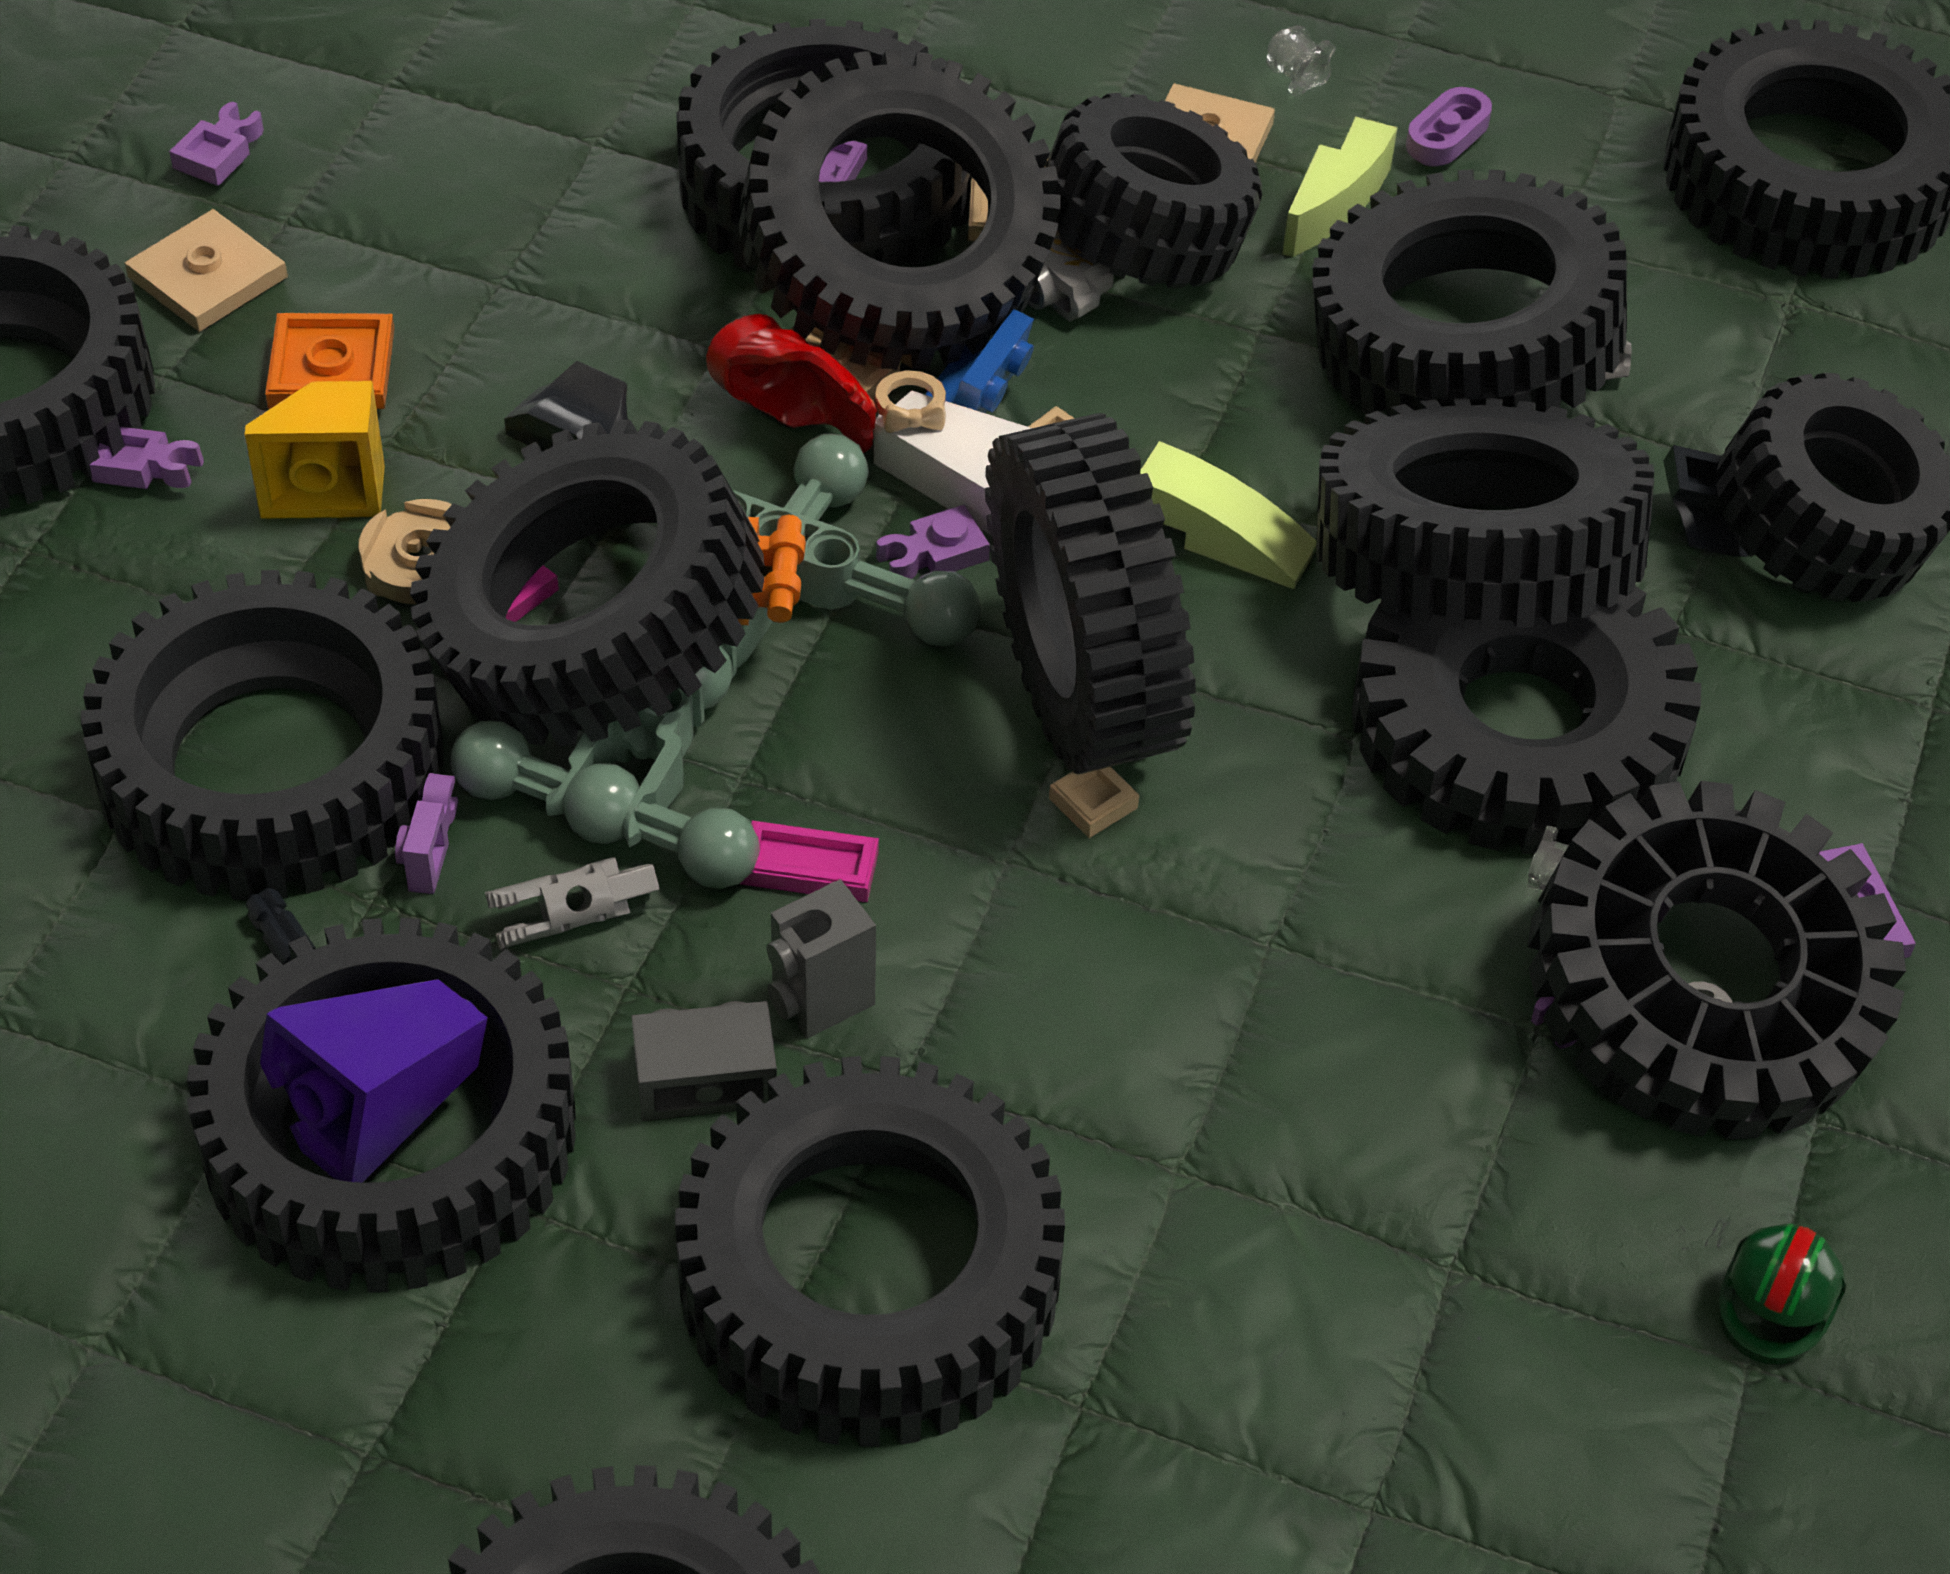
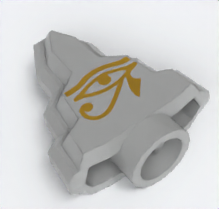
[1027,235,1114,322]

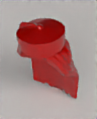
[706,313,877,453]

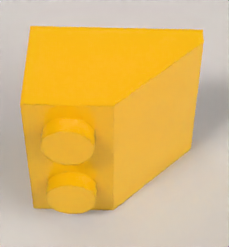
[245,381,385,519]

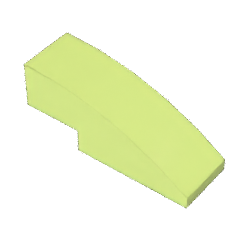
[1283,117,1397,257]
[1140,441,1317,589]

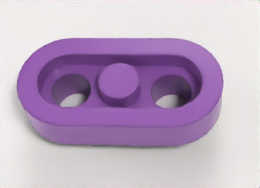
[1406,87,1492,167]

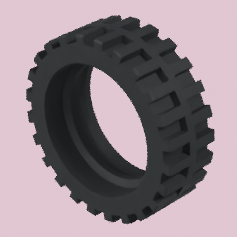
[676,19,971,271]

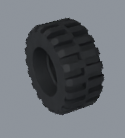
[1045,93,1262,289]
[1716,373,1950,602]

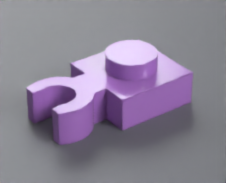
[169,102,263,186]
[90,426,204,489]
[876,504,990,579]
[395,773,458,894]

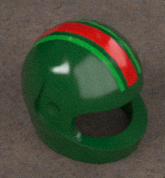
[1719,1224,1846,1365]

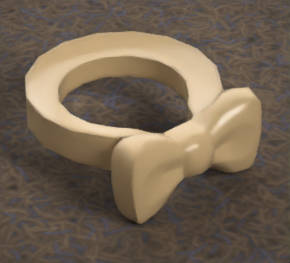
[875,370,946,433]

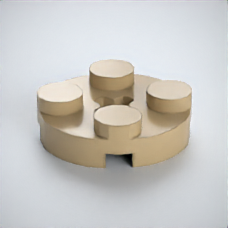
[358,499,452,604]

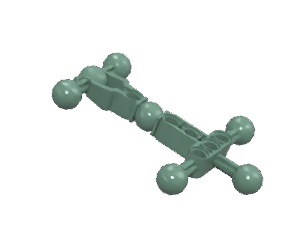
[450,434,982,889]

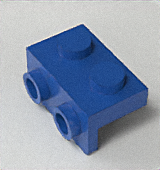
[926,309,1034,413]

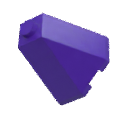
[260,979,488,1183]

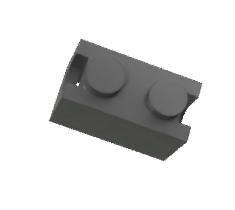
[766,879,876,1039]
[631,1001,777,1121]

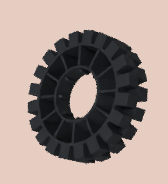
[1352,586,1701,855]
[1528,781,1906,1140]

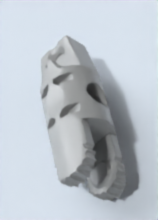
[485,857,659,950]

